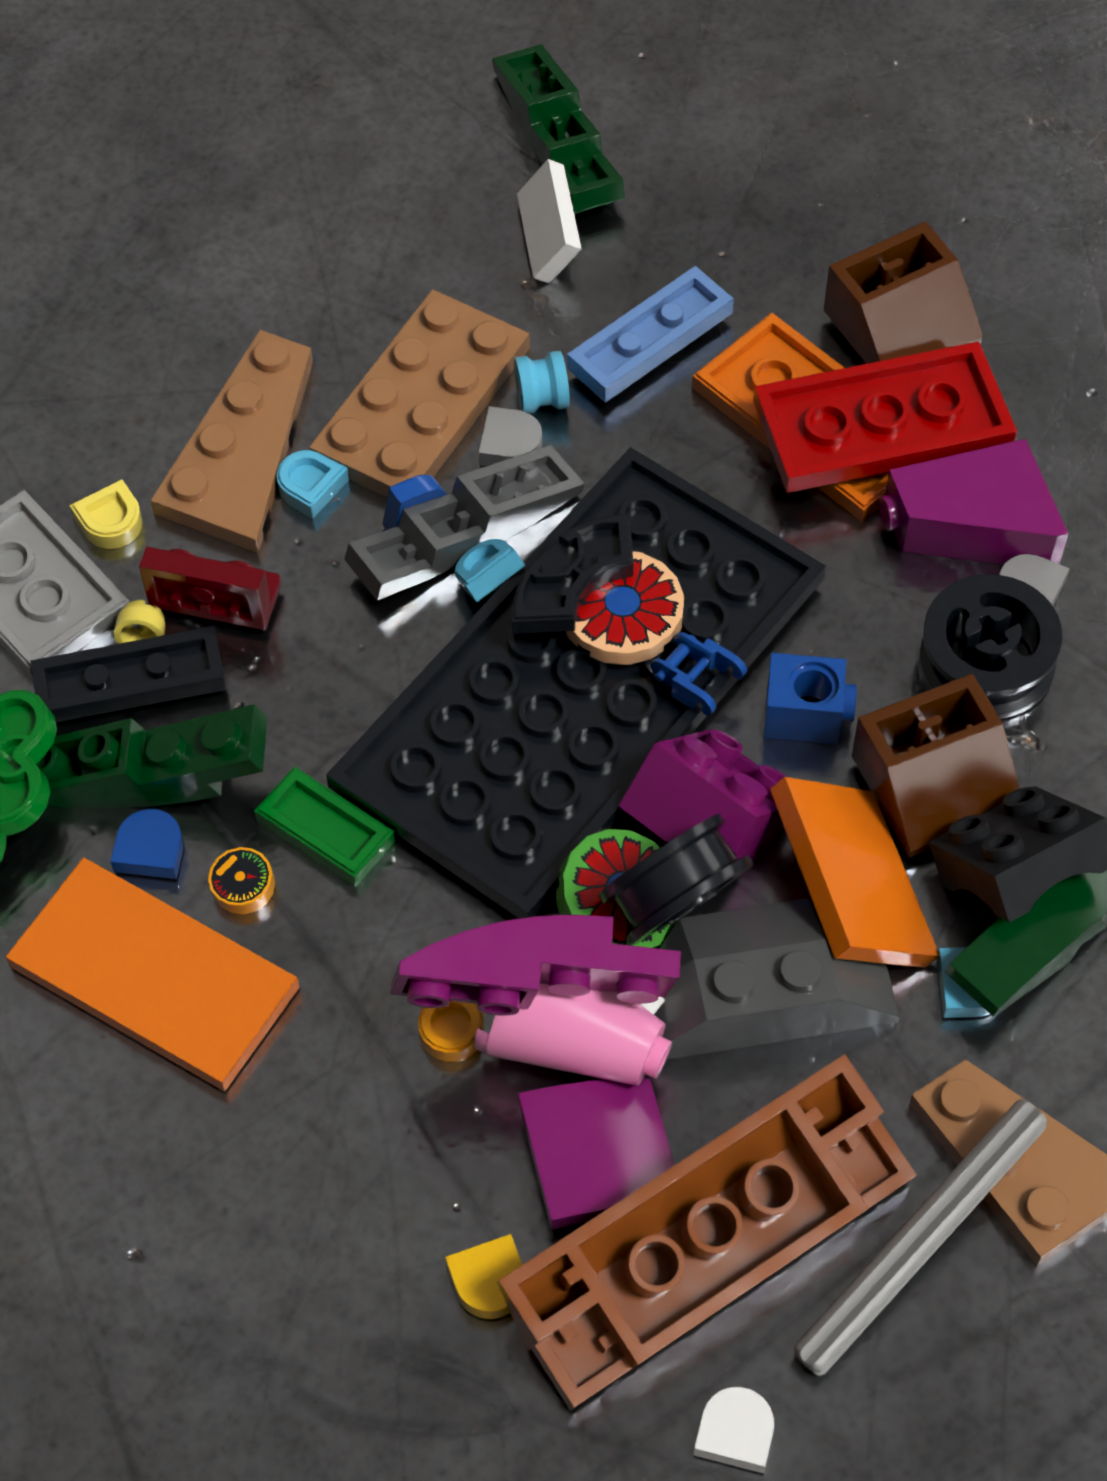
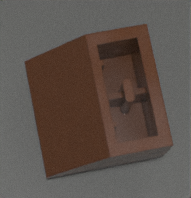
[823,221,983,364]
[851,673,1020,858]

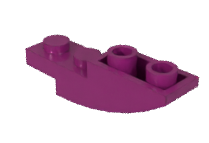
[390,914,681,1016]

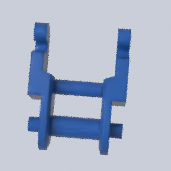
[650,632,747,716]

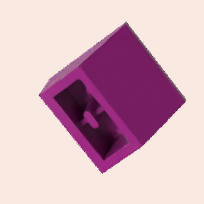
[619,729,787,862]

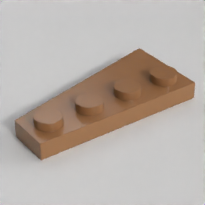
[150,330,313,554]

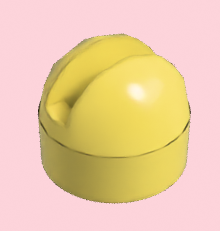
[114,599,165,644]

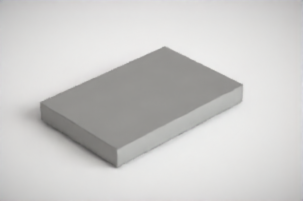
[0,490,130,679]

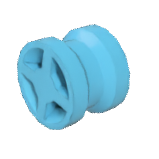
[514,350,570,414]

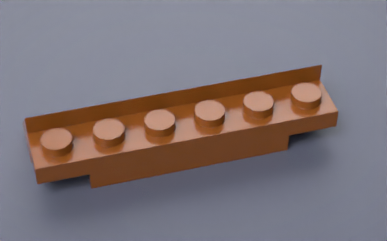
[497,1054,917,1410]

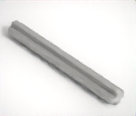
[794,1099,1047,1376]

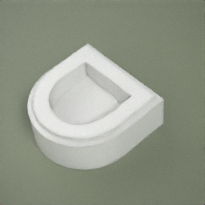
[693,1387,774,1474]

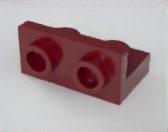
[139,546,281,631]

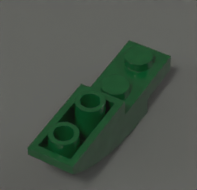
[36,704,268,808]

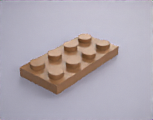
[309,289,530,498]

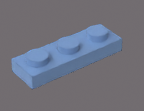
[567,266,734,403]

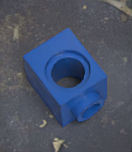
[763,653,857,745]

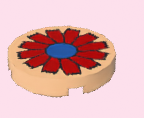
[566,552,684,665]

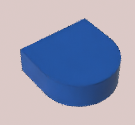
[382,475,447,530]
[110,809,184,879]

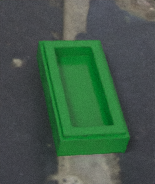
[254,766,395,887]

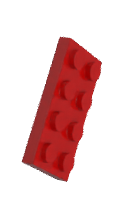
[753,341,1018,493]

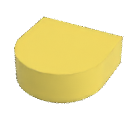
[69,479,142,549]

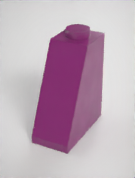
[879,439,1068,565]

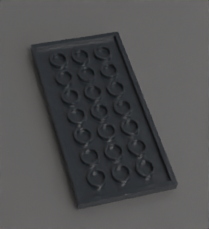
[326,447,826,919]

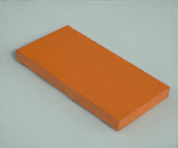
[692,313,889,522]
[6,857,300,1092]

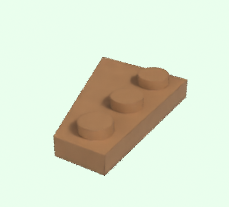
[909,1059,1107,1266]

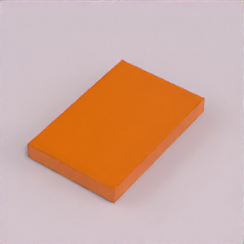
[770,777,939,968]

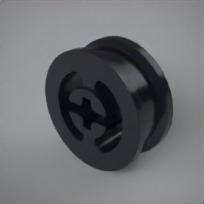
[919,574,1062,719]
[598,813,754,946]

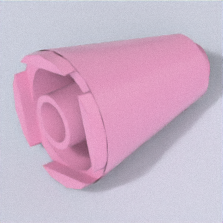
[475,983,672,1086]

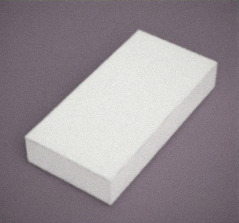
[517,159,582,283]

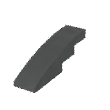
[344,445,585,600]

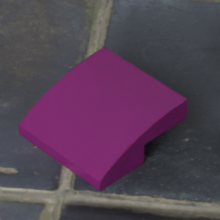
[518,1079,675,1230]

